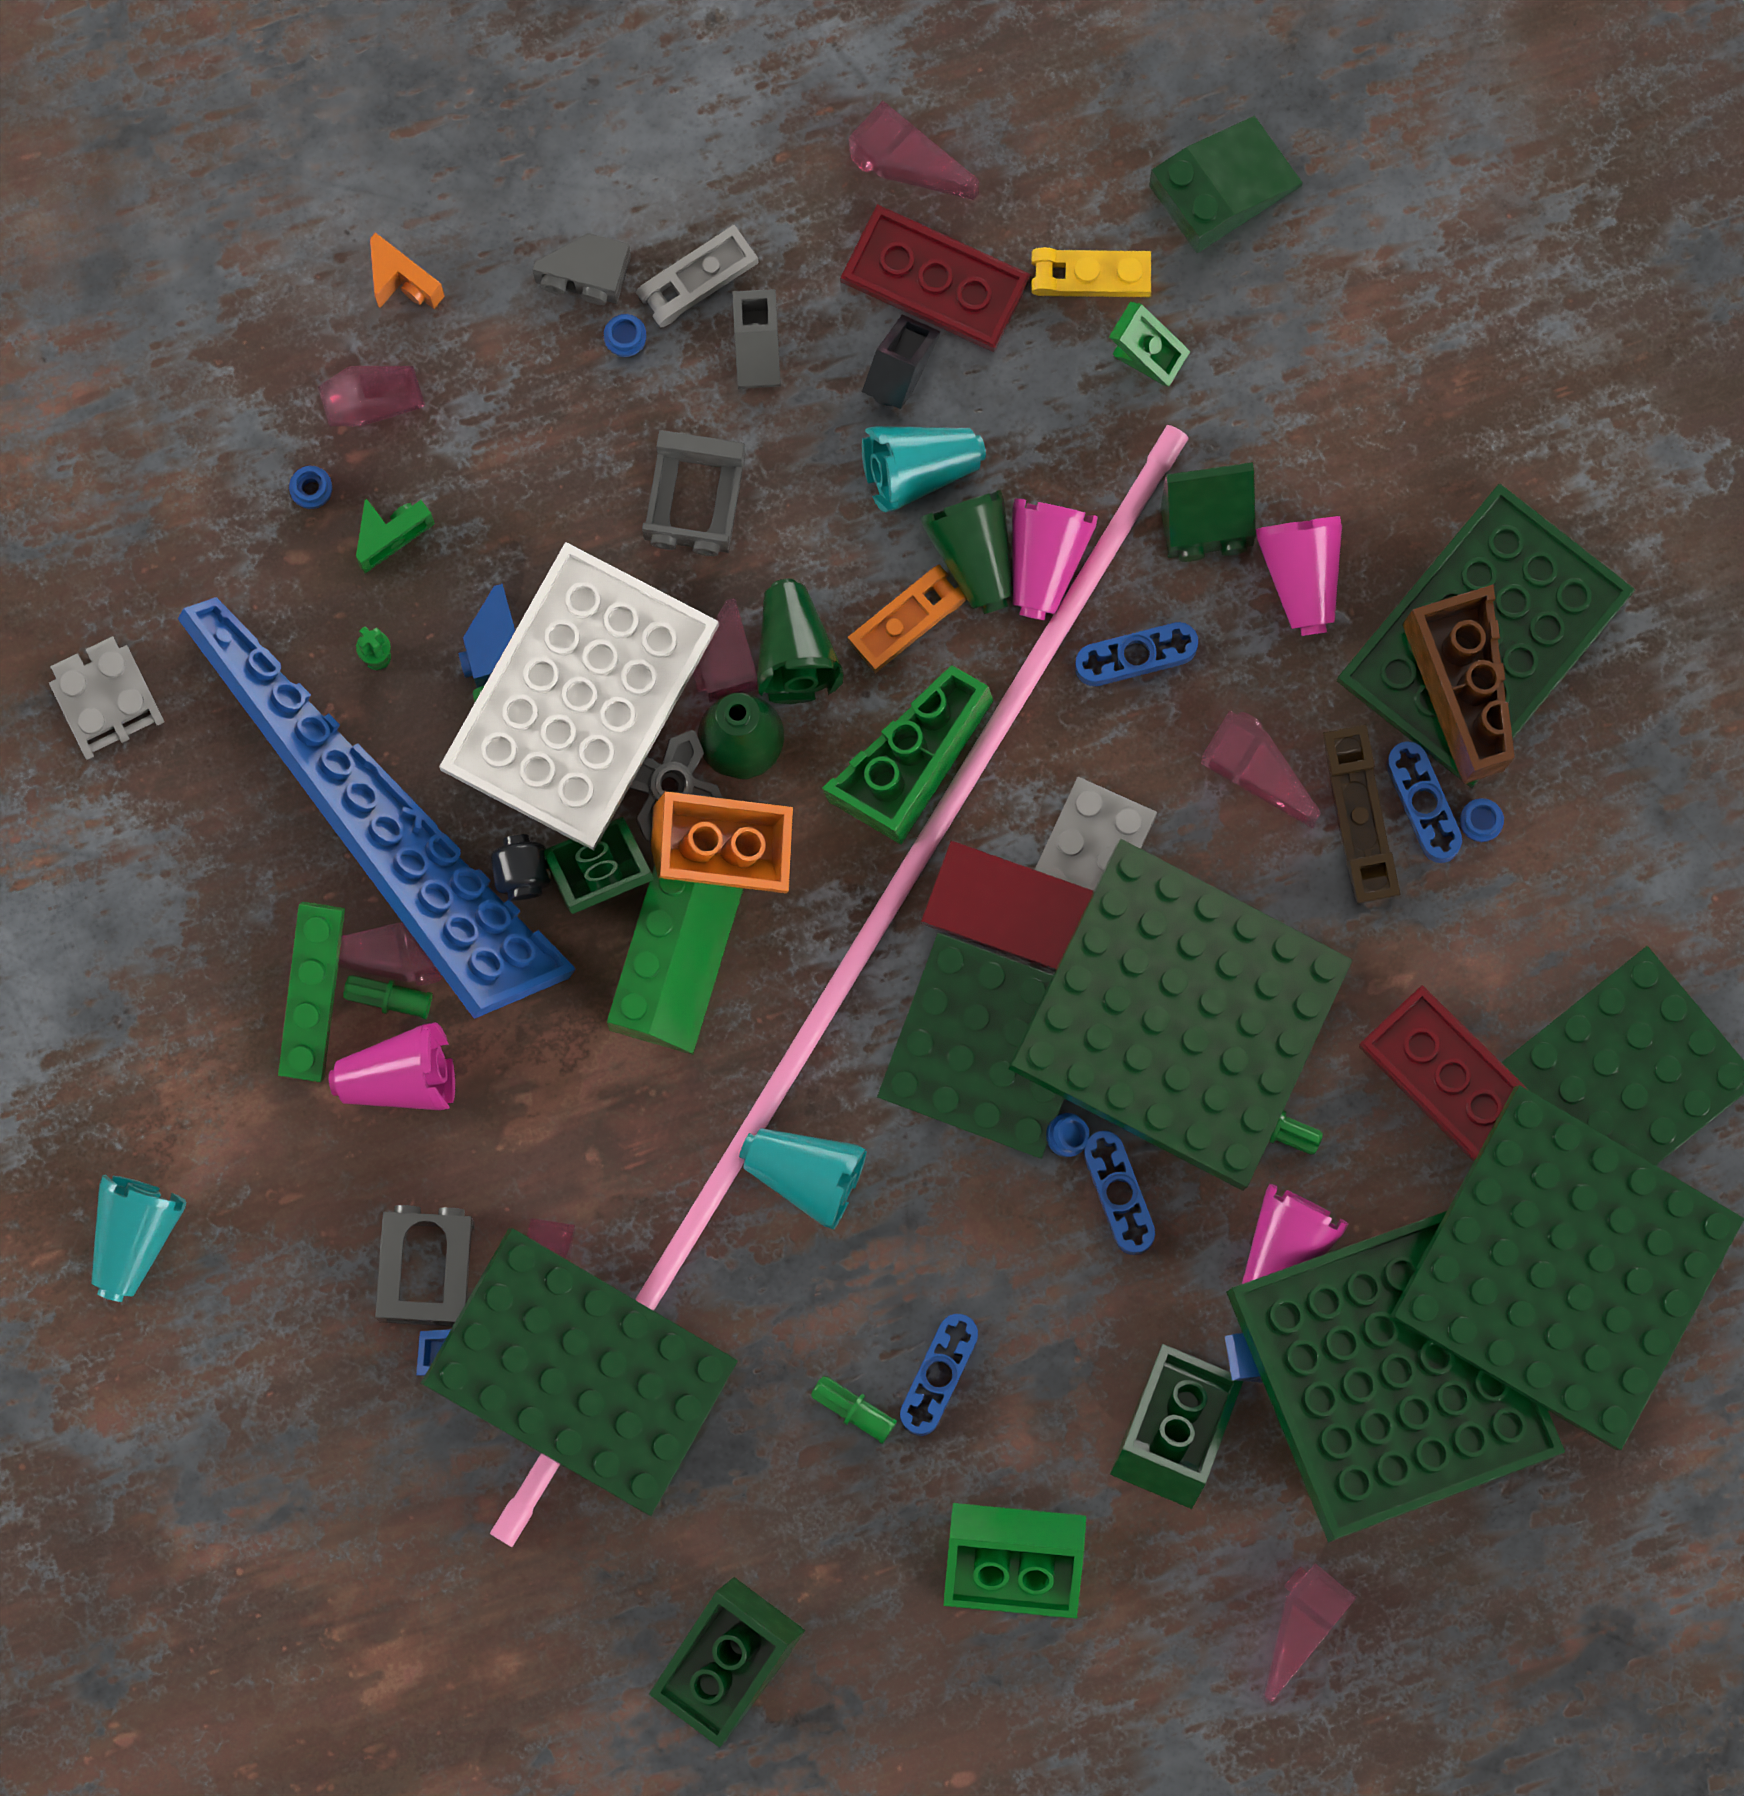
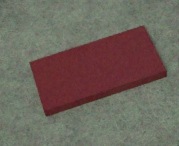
[840,204,1031,352]
[921,841,1093,971]
[1359,985,1527,1162]

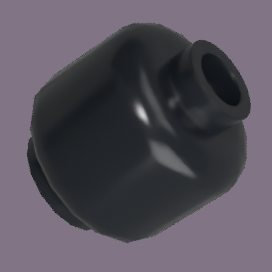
[491,834,551,901]

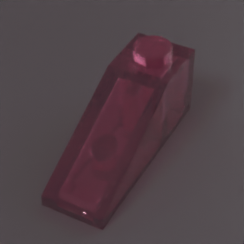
[849,100,979,200]
[1201,711,1321,829]
[338,922,442,986]
[1262,1563,1357,1704]

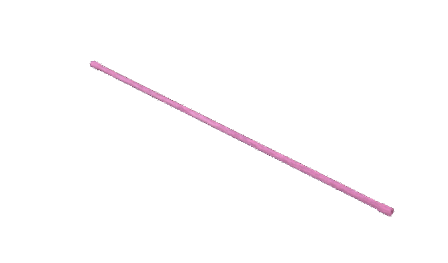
[490,425,1189,1547]

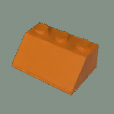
[651,791,793,893]

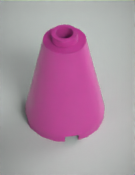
[1012,498,1098,621]
[1256,516,1342,636]
[329,1022,455,1110]
[1242,1184,1349,1284]

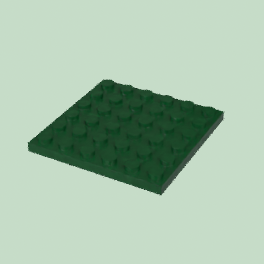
[1008,839,1353,1191]
[1390,1085,1744,1450]
[1226,1211,1565,1543]

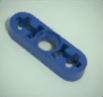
[1075,622,1198,687]
[1387,741,1462,863]
[1084,1131,1155,1255]
[900,1314,978,1436]

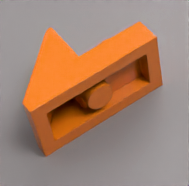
[370,232,445,309]

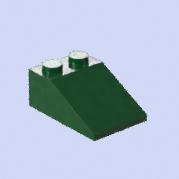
[1149,115,1303,253]
[1160,462,1256,562]
[544,817,654,914]
[1110,1344,1243,1509]
[649,1577,806,1748]

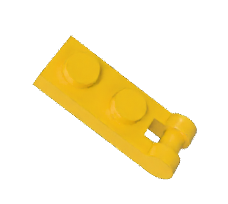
[1031,247,1151,297]

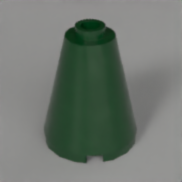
[920,490,1013,614]
[757,578,844,704]
[698,693,784,780]

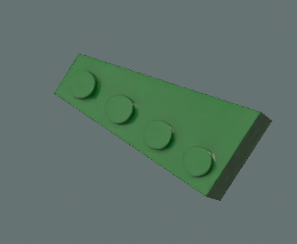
[822,665,994,845]

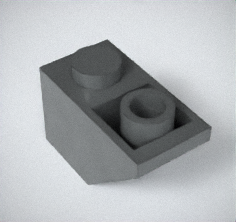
[532,233,631,305]
[732,289,781,389]

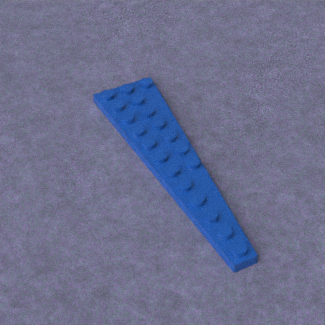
[178,597,576,1019]

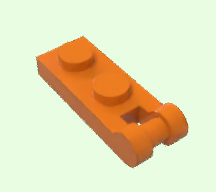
[847,564,967,673]

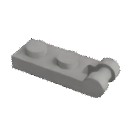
[636,225,759,328]

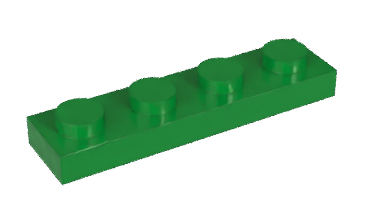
[278,902,345,1082]

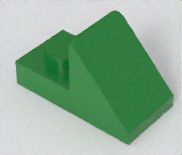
[1109,301,1191,387]
[356,499,435,573]

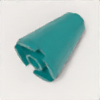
[862,426,986,513]
[739,1128,867,1229]
[91,1175,187,1302]

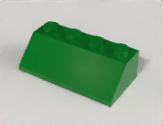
[607,866,743,1055]

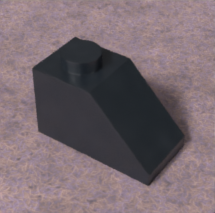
[862,314,941,409]

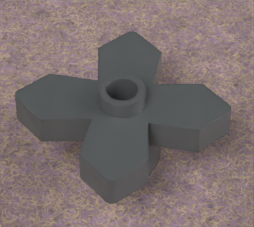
[629,730,722,842]

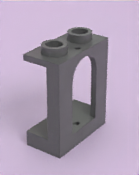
[642,430,746,556]
[375,1205,475,1327]

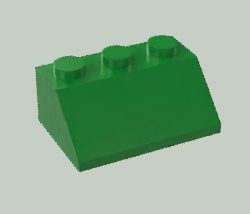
[943,1503,1086,1619]

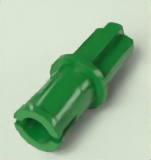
[356,626,391,671]
[343,975,433,1020]
[1269,1110,1323,1155]
[811,1376,898,1444]

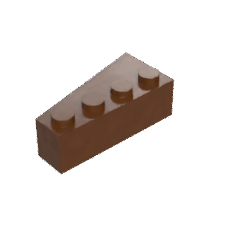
[1402,584,1515,784]

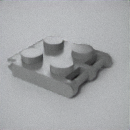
[49,636,165,760]

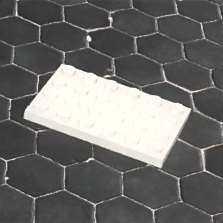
[439,542,719,851]

